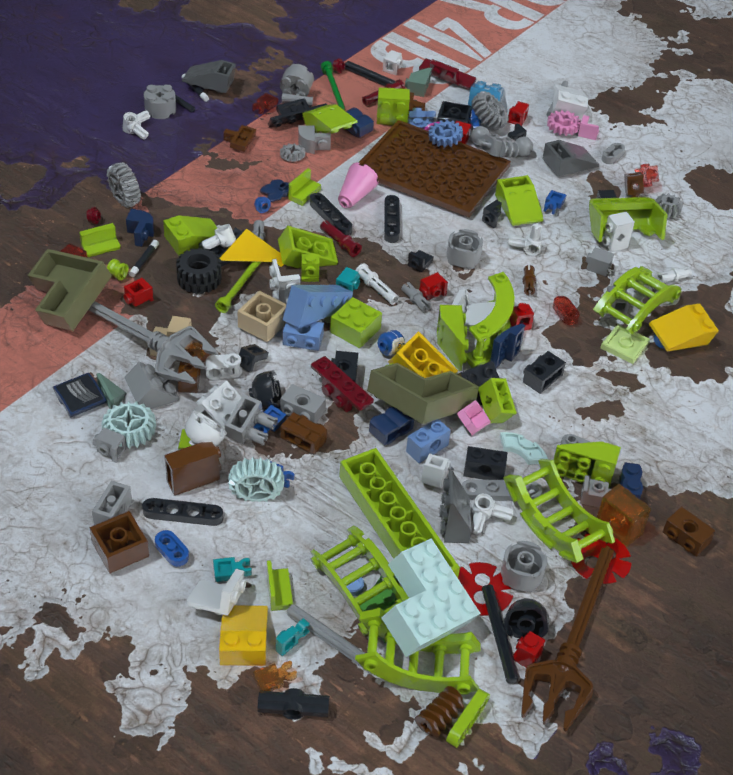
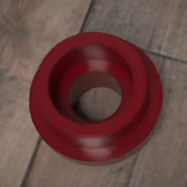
[333,58,345,73]
[86,207,101,224]

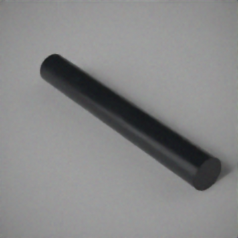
[175,95,195,112]

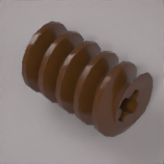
[415,686,465,738]

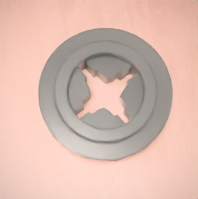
[280,143,305,162]

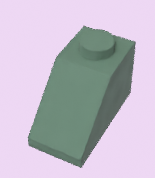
[405,68,432,97]

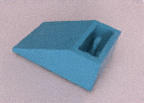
[468,81,504,106]

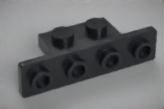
[268,98,327,128]

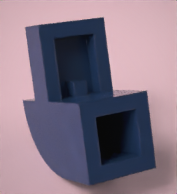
[126,209,154,247]

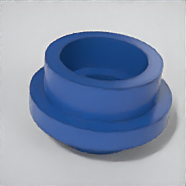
[254,197,271,213]

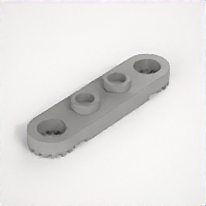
[462,479,542,502]

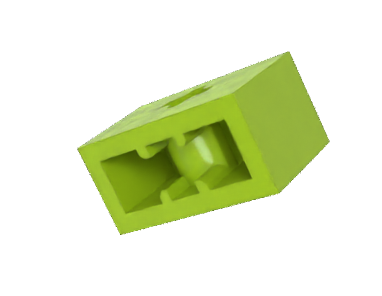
[478,378,517,423]

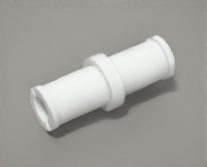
[657,266,692,282]

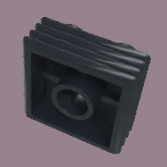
[437,101,472,124]

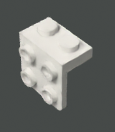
[269,259,300,304]
[452,289,495,329]
[192,380,241,430]
[186,569,246,616]

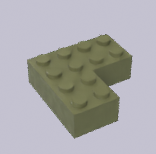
[27,249,112,331]
[367,363,479,424]

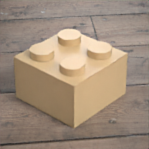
[237,291,287,342]

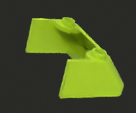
[589,197,668,242]

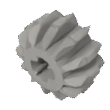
[656,193,683,220]

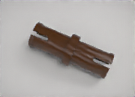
[522,265,536,295]

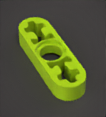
[446,688,490,748]

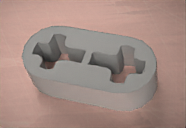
[602,143,625,164]

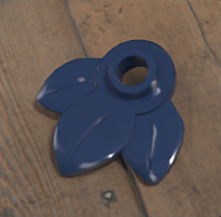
[260,179,289,202]

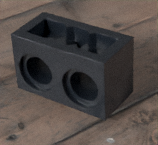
[523,351,566,394]

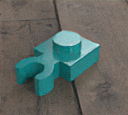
[213,557,252,582]
[276,618,310,656]

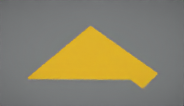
[220,229,284,267]

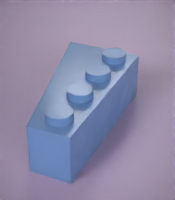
[283,285,353,328]

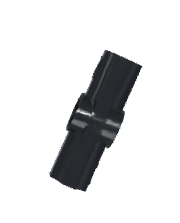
[257,688,330,720]

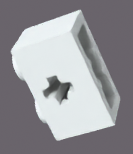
[602,212,635,252]

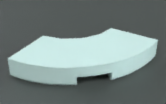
[500,432,548,465]

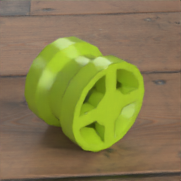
[107,259,129,281]

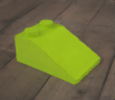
[163,215,217,256]
[278,225,338,268]

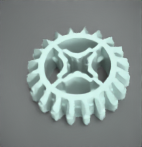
[101,401,156,449]
[228,457,284,502]

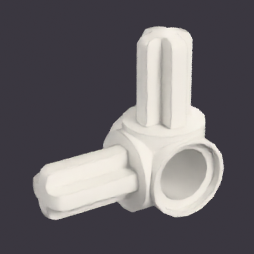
[122,111,150,140]
[508,223,542,256]
[202,224,236,250]
[471,494,513,535]

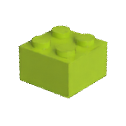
[376,87,410,125]
[330,297,382,348]

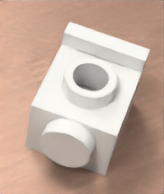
[383,50,403,75]

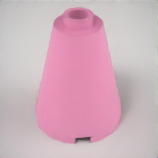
[338,162,379,208]

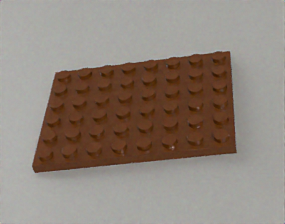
[358,120,511,218]

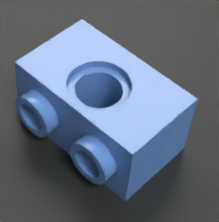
[283,321,324,351]
[406,419,451,463]

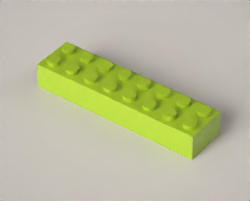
[339,448,460,578]

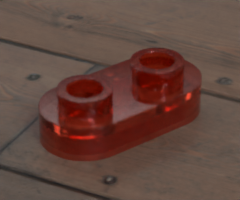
[552,296,580,325]

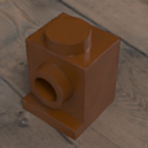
[624,172,644,198]

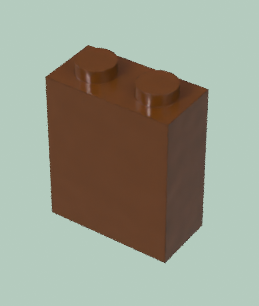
[164,442,222,496]

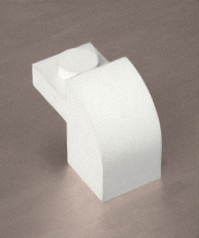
[421,454,451,488]

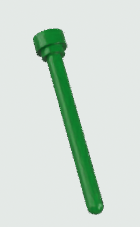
[321,61,345,110]

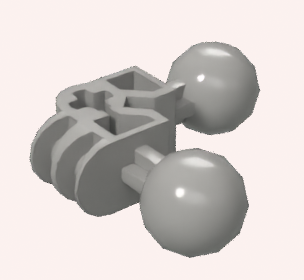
[471,126,533,157]

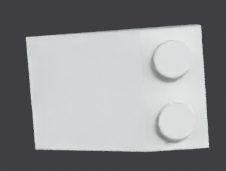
[553,84,588,121]

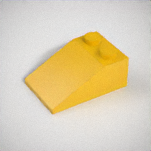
[649,303,719,352]
[388,331,458,378]
[219,605,268,666]

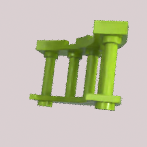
[593,266,682,335]
[466,272,515,368]
[503,459,615,563]
[310,525,409,636]
[355,608,481,695]

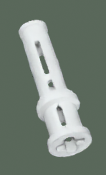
[355,263,399,305]

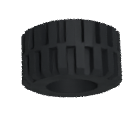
[176,248,222,294]

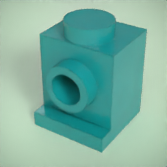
[336,267,360,297]

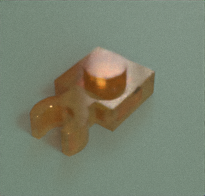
[253,661,297,691]

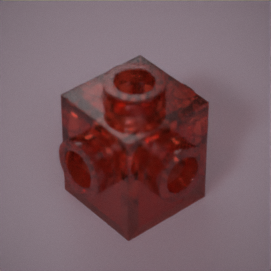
[635,164,659,188]

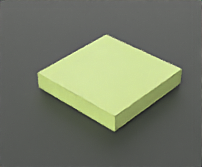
[601,324,650,364]

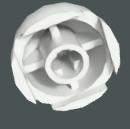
[185,411,227,446]

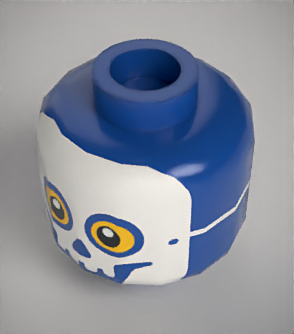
[377,330,405,356]

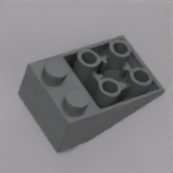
[182,60,236,93]
[542,140,599,177]
[439,470,471,544]

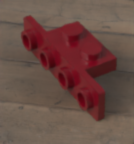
[419,58,477,90]
[311,356,374,413]

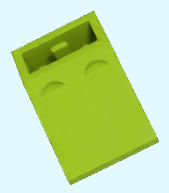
[303,104,358,134]
[495,175,544,226]
[436,305,469,371]
[553,441,621,488]

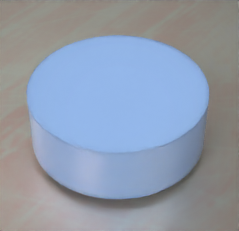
[346,577,364,596]

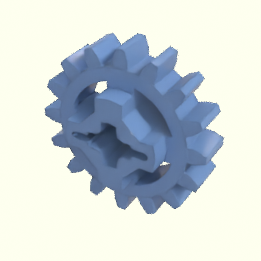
[429,120,463,147]

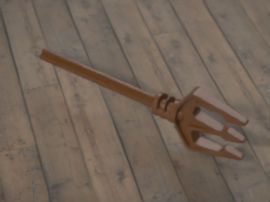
[521,546,614,732]

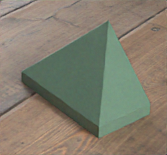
[96,373,126,409]

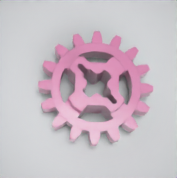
[547,110,581,136]

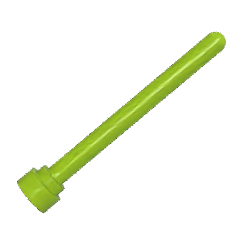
[215,262,261,313]

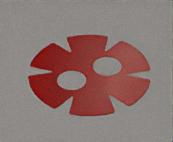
[571,533,632,584]
[458,562,513,616]

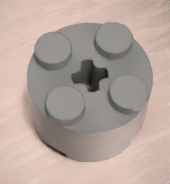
[280,64,314,96]
[144,85,176,119]
[447,229,483,269]
[501,541,547,592]

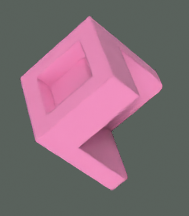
[578,115,599,140]
[457,400,491,435]

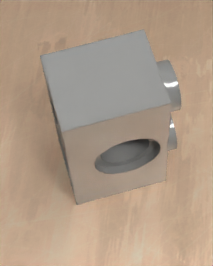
[280,384,326,423]
[92,480,132,525]

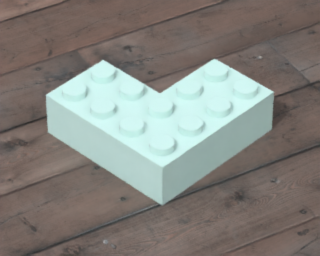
[381,538,481,657]

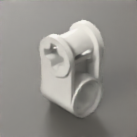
[205,353,242,380]

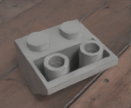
[124,362,180,409]

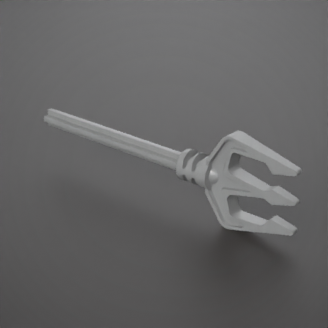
[88,301,218,384]

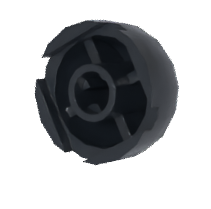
[249,370,282,410]
[504,598,549,642]

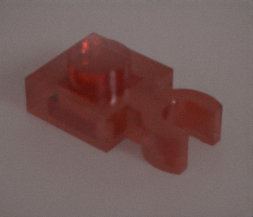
[252,93,278,114]

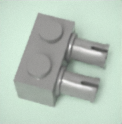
[225,394,278,446]

